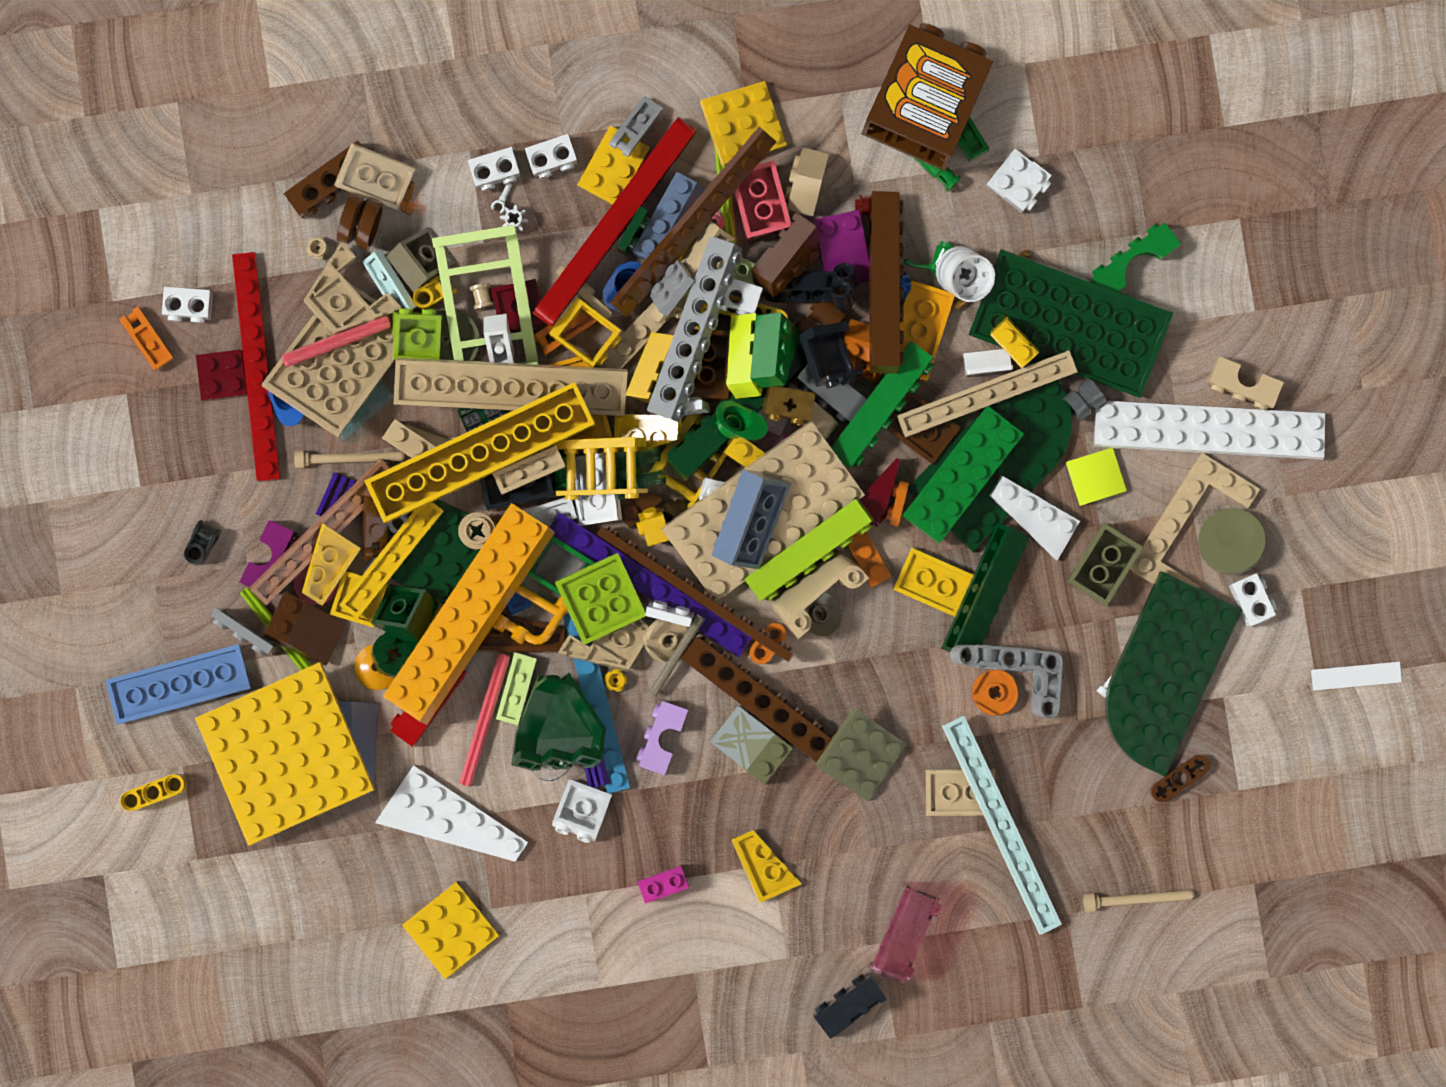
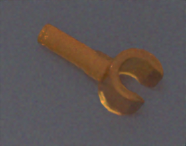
[401,181,416,215]

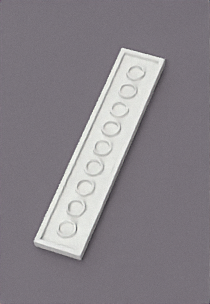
[1094,401,1325,460]

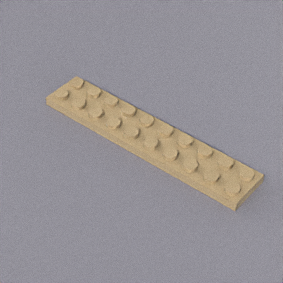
[394,357,628,416]

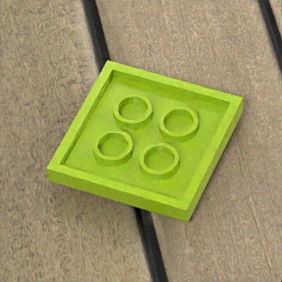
[555,553,645,645]

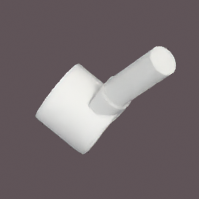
[491,184,512,214]

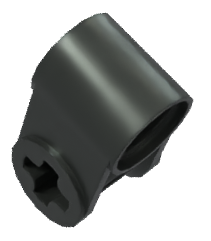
[184,520,221,566]

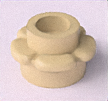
[307,237,329,259]

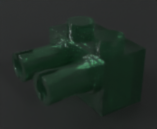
[615,447,666,499]

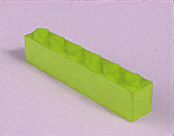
[745,498,874,602]

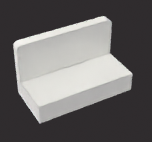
[963,349,1013,377]

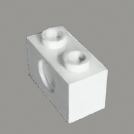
[714,279,763,315]
[484,314,514,363]

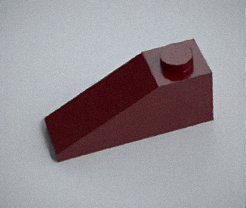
[860,458,900,527]

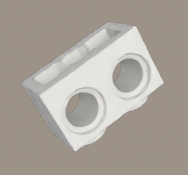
[525,134,577,179]
[468,147,520,191]
[162,287,213,323]
[1229,573,1277,627]

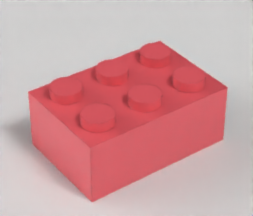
[734,160,791,242]

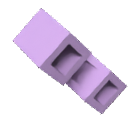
[636,701,688,775]

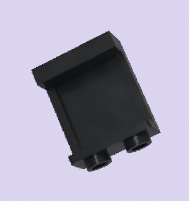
[799,321,864,389]

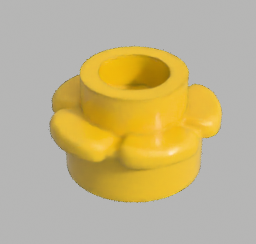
[605,669,627,692]

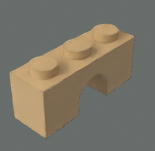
[1207,357,1284,411]

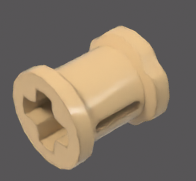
[470,283,494,310]

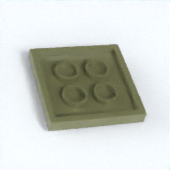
[815,708,907,801]

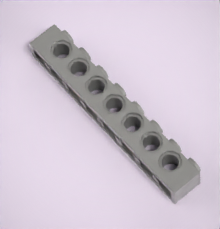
[647,236,742,423]

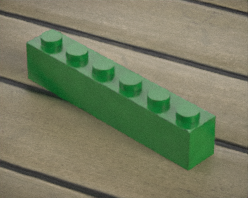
[831,341,935,469]

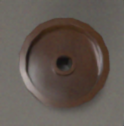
[337,193,384,251]

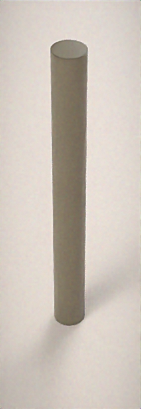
[649,614,705,697]

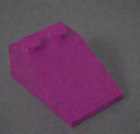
[813,210,869,283]

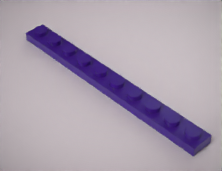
[549,512,751,657]

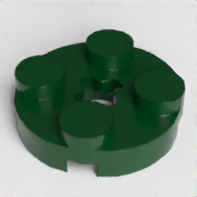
[371,632,417,678]

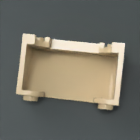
[772,550,869,640]

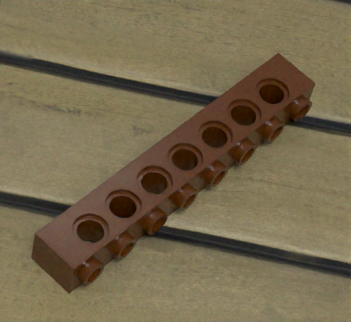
[681,636,835,762]

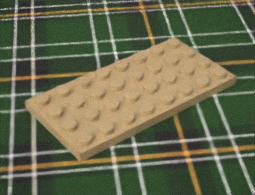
[661,421,865,602]

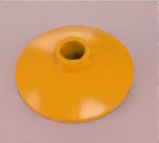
[354,645,398,690]

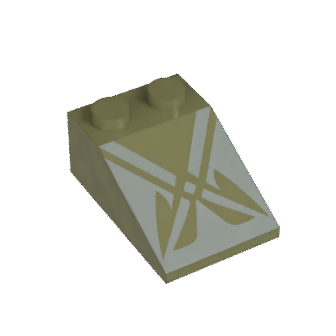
[710,706,793,785]

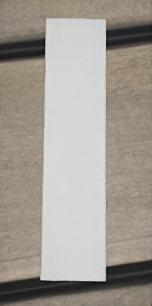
[1311,662,1402,690]

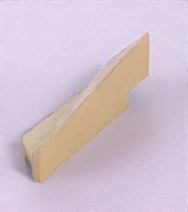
[651,220,735,324]

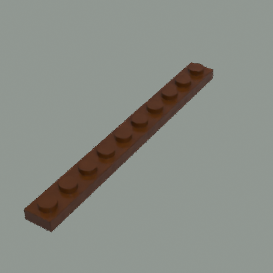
[610,127,777,317]
[597,526,794,663]

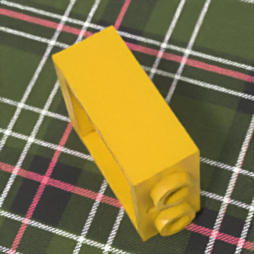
[549,297,622,368]

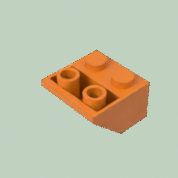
[844,319,881,383]

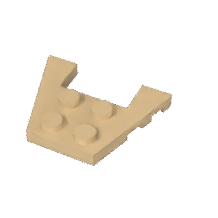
[304,242,401,335]
[558,619,649,671]

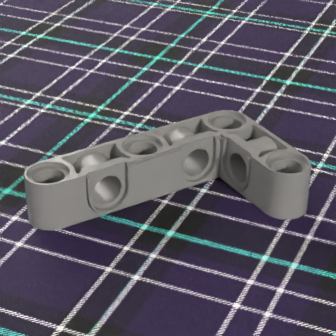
[950,645,1063,719]

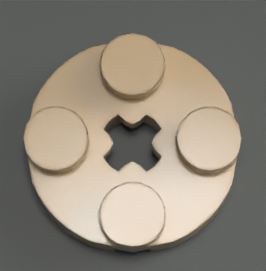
[643,619,689,663]

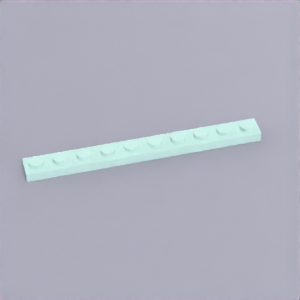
[942,716,1062,935]

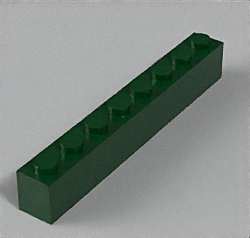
[666,338,808,482]

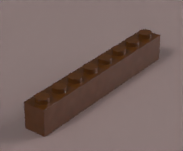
[869,191,904,374]

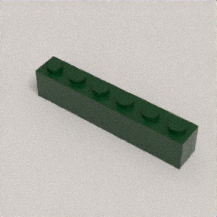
[941,523,1030,660]

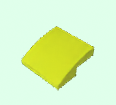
[1066,448,1127,506]

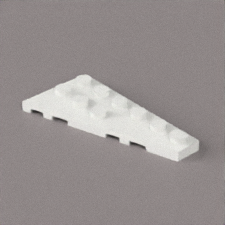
[375,765,528,861]

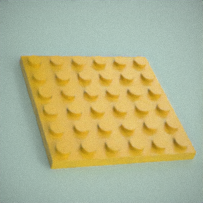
[195,662,375,846]

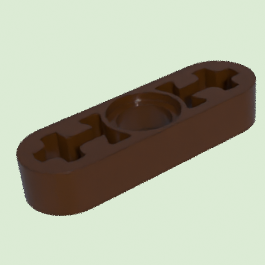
[1150,755,1210,802]

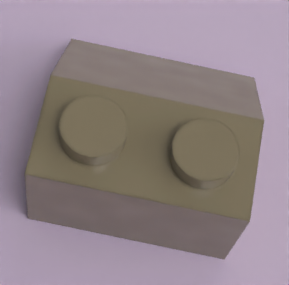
[386,227,455,293]

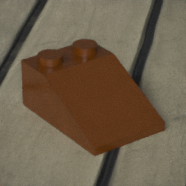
[683,329,730,400]
[263,592,346,666]

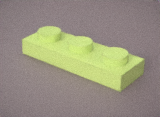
[496,653,537,725]

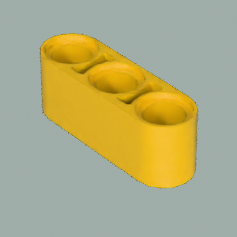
[120,774,187,811]

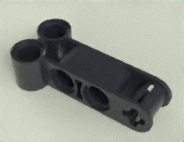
[765,262,857,311]

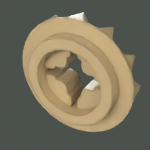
[458,512,495,549]

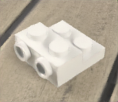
[986,149,1052,213]
[552,779,612,843]

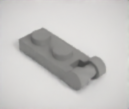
[609,96,663,157]

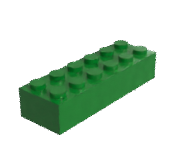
[902,406,1024,544]

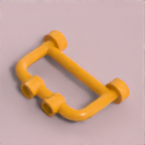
[493,585,569,645]

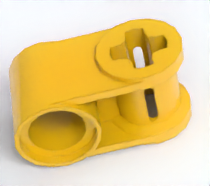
[413,275,458,311]

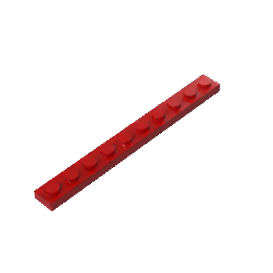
[232,252,281,482]

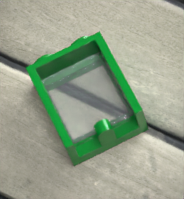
[527,536,594,596]

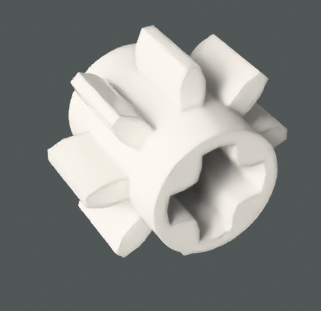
[500,205,528,232]

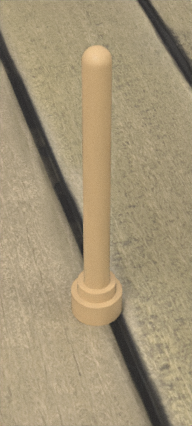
[294,450,405,469]
[1083,890,1195,912]

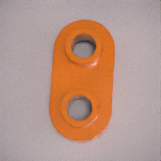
[886,480,909,527]
[750,623,786,664]

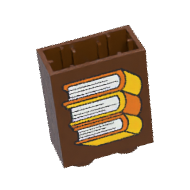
[861,23,994,171]

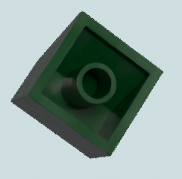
[371,584,439,643]

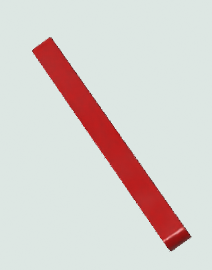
[533,117,697,327]

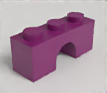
[239,520,297,587]

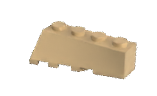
[382,419,462,491]

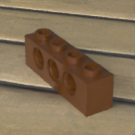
[283,140,363,218]

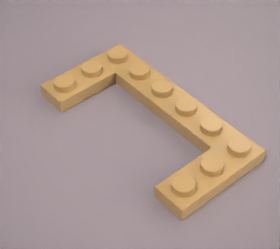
[1130,453,1260,588]

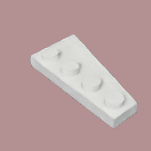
[989,476,1080,561]

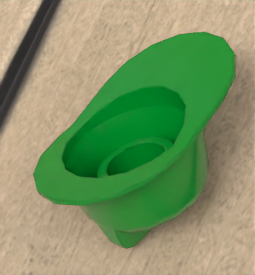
[716,401,768,440]

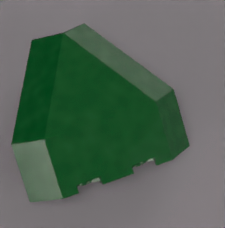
[511,673,606,771]

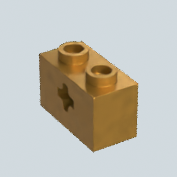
[762,386,815,425]

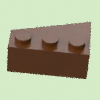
[751,212,820,297]

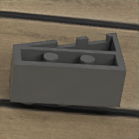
[796,364,867,423]

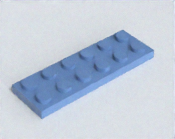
[105,644,252,725]

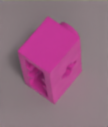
[637,865,689,904]

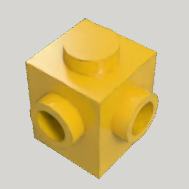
[636,507,669,546]

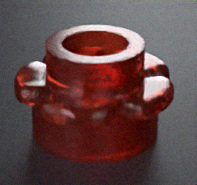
[855,194,869,217]

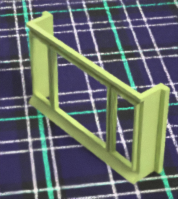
[432,225,539,365]

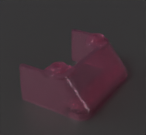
[867,882,942,984]

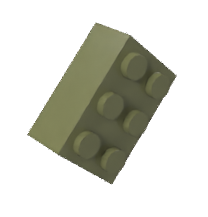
[1065,523,1143,607]

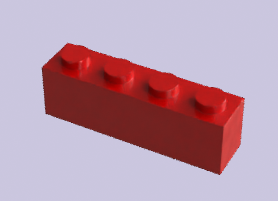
[390,670,468,747]

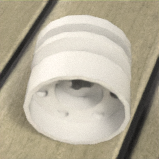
[936,246,995,302]

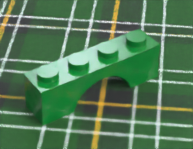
[1089,222,1181,292]

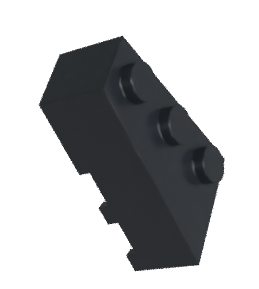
[813,974,887,1039]

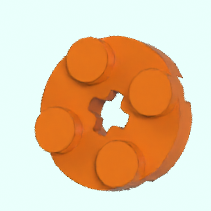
[972,670,1018,715]

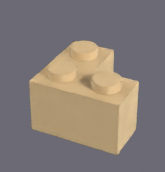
[785,147,829,216]

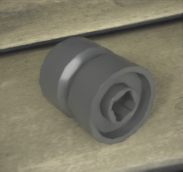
[1063,378,1106,421]

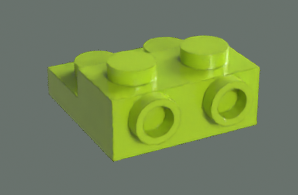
[392,308,442,360]

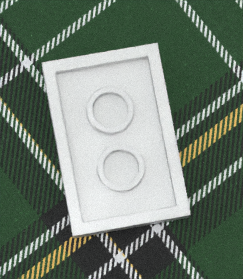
[575,452,622,526]

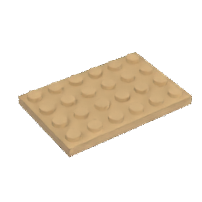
[262,281,395,438]

